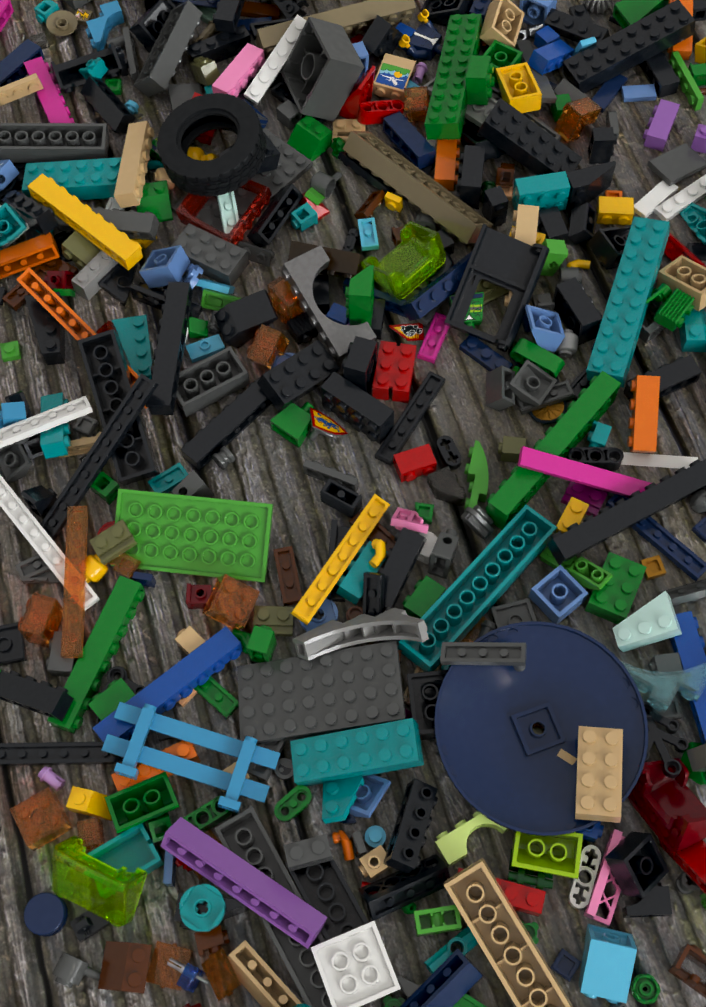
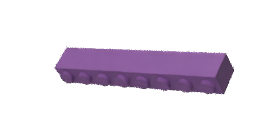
[160,817,328,949]

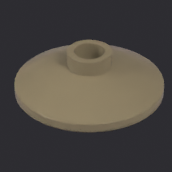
[46,10,78,36]

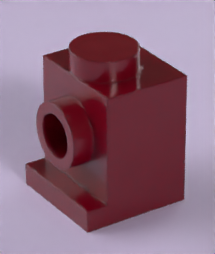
[44,271,73,290]
[186,583,216,609]

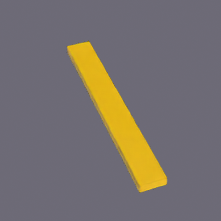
[291,494,390,625]

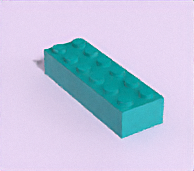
[22,157,122,202]
[290,718,424,786]

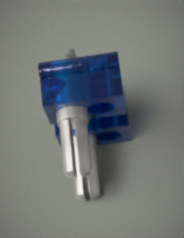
[167,958,209,993]

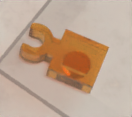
[107,553,141,579]

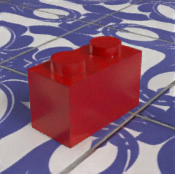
[393,444,437,482]

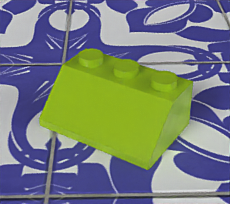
[511,831,583,879]

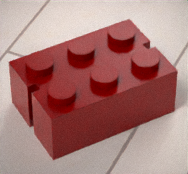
[372,341,417,403]

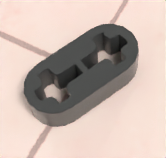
[606,111,619,139]

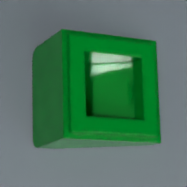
[188,317,208,338]

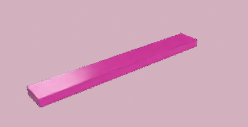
[517,446,657,498]

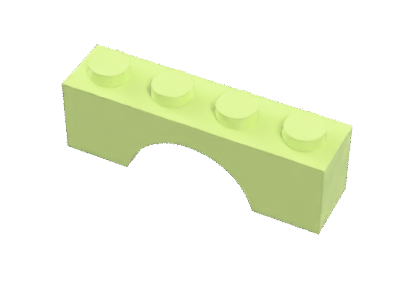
[434,811,510,868]

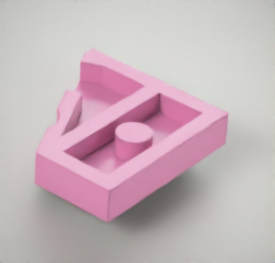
[390,507,429,534]

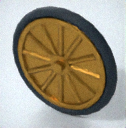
[529,401,567,424]

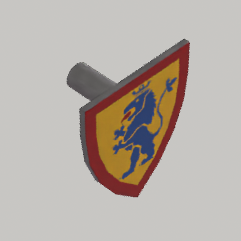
[308,407,348,441]

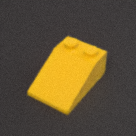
[495,62,542,113]

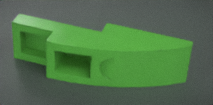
[464,440,489,509]
[539,547,613,590]

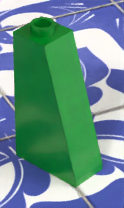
[612,0,669,29]

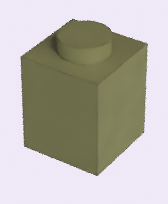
[498,436,526,463]

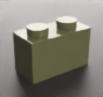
[190,56,220,86]
[61,231,100,270]

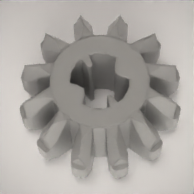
[584,0,611,15]

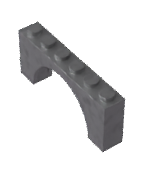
[281,245,376,362]

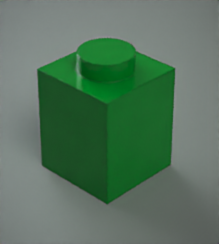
[550,94,573,122]

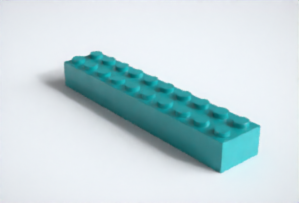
[586,216,670,388]
[398,504,557,672]

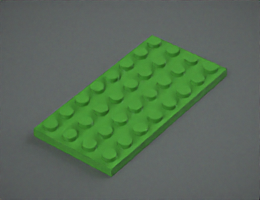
[111,488,274,582]

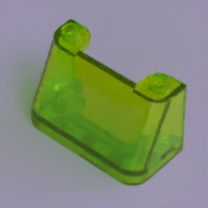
[361,221,446,299]
[52,835,148,927]

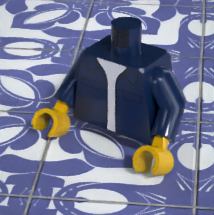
[399,9,443,61]

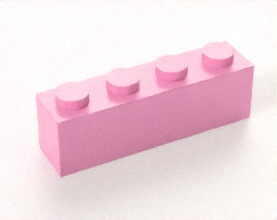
[212,43,266,97]

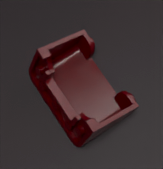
[628,758,706,852]

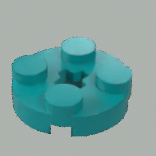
[179,884,226,932]

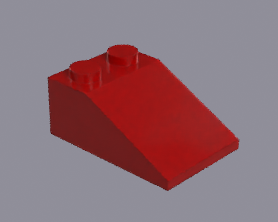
[340,66,376,119]

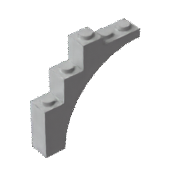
[293,607,429,661]

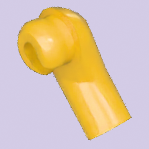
[567,259,591,269]
[369,539,387,568]

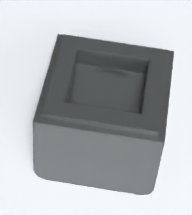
[397,976,420,999]

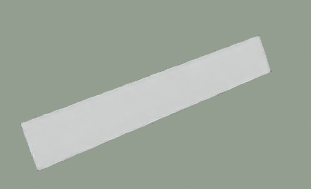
[610,452,698,469]

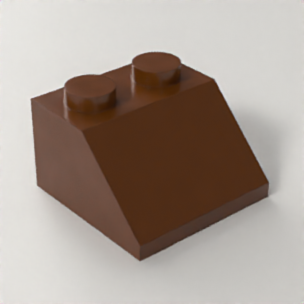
[98,941,152,994]

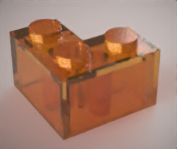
[554,97,602,143]
[247,324,290,369]

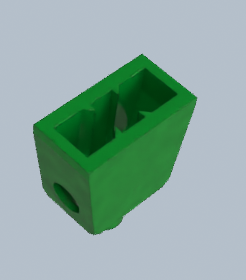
[270,402,314,448]

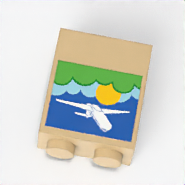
[373,53,416,102]

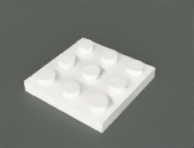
[310,921,401,1007]

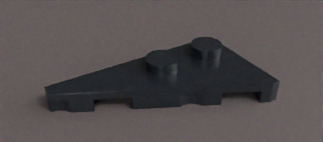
[98,243,143,306]

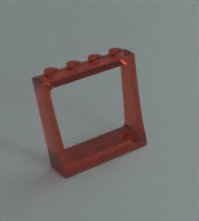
[175,180,272,245]

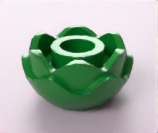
[331,137,346,159]
[631,974,660,1004]

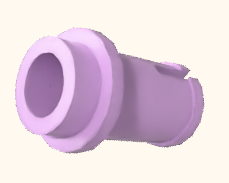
[412,62,428,84]
[38,766,66,792]

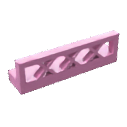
[583,829,625,927]

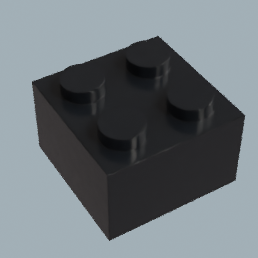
[360,15,404,60]
[605,831,669,898]

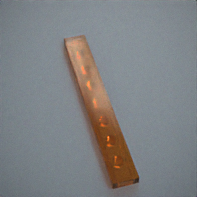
[61,506,88,658]

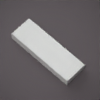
[634,180,678,218]

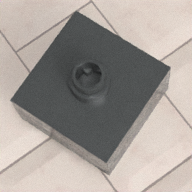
[281,17,364,121]

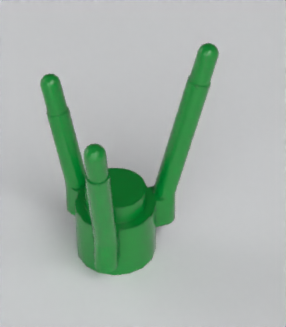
[646,283,672,320]

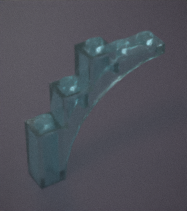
[620,661,706,712]

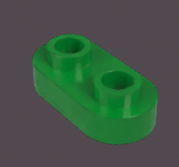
[274,785,312,822]

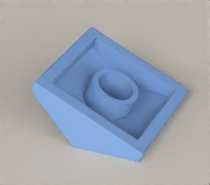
[349,775,391,818]

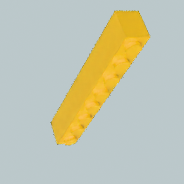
[27,173,143,271]

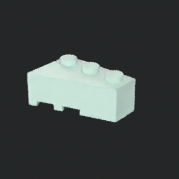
[612,590,682,652]

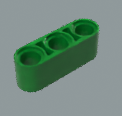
[510,338,565,379]
[183,796,232,833]

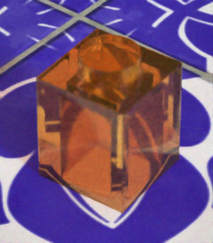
[77,817,105,853]

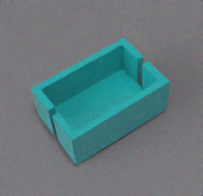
[512,171,571,211]
[83,823,164,899]

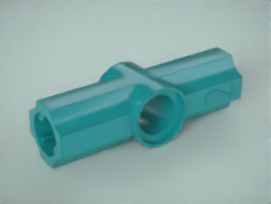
[424,926,478,975]

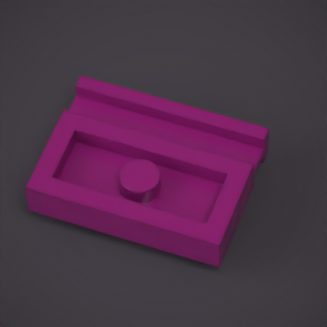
[561,481,608,517]

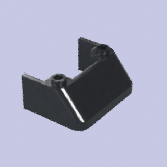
[51,42,122,94]

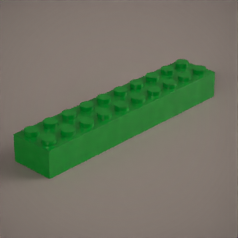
[424,13,483,140]
[485,371,621,530]

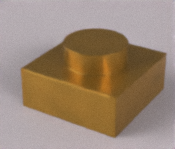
[639,555,667,581]

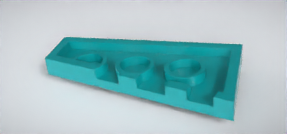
[111,315,153,379]

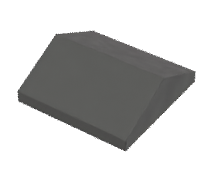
[508,360,557,407]
[0,444,32,484]

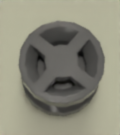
[212,446,235,470]

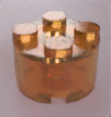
[404,86,429,122]

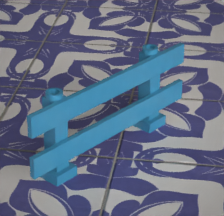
[101,702,280,813]

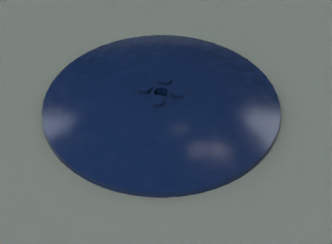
[434,621,648,836]

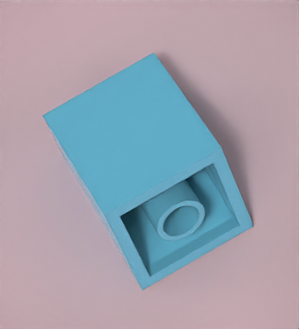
[579,923,637,1004]

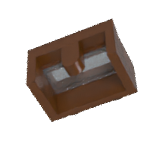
[668,944,706,998]

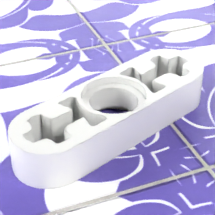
[568,845,601,909]

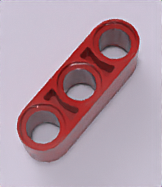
[357,99,405,125]

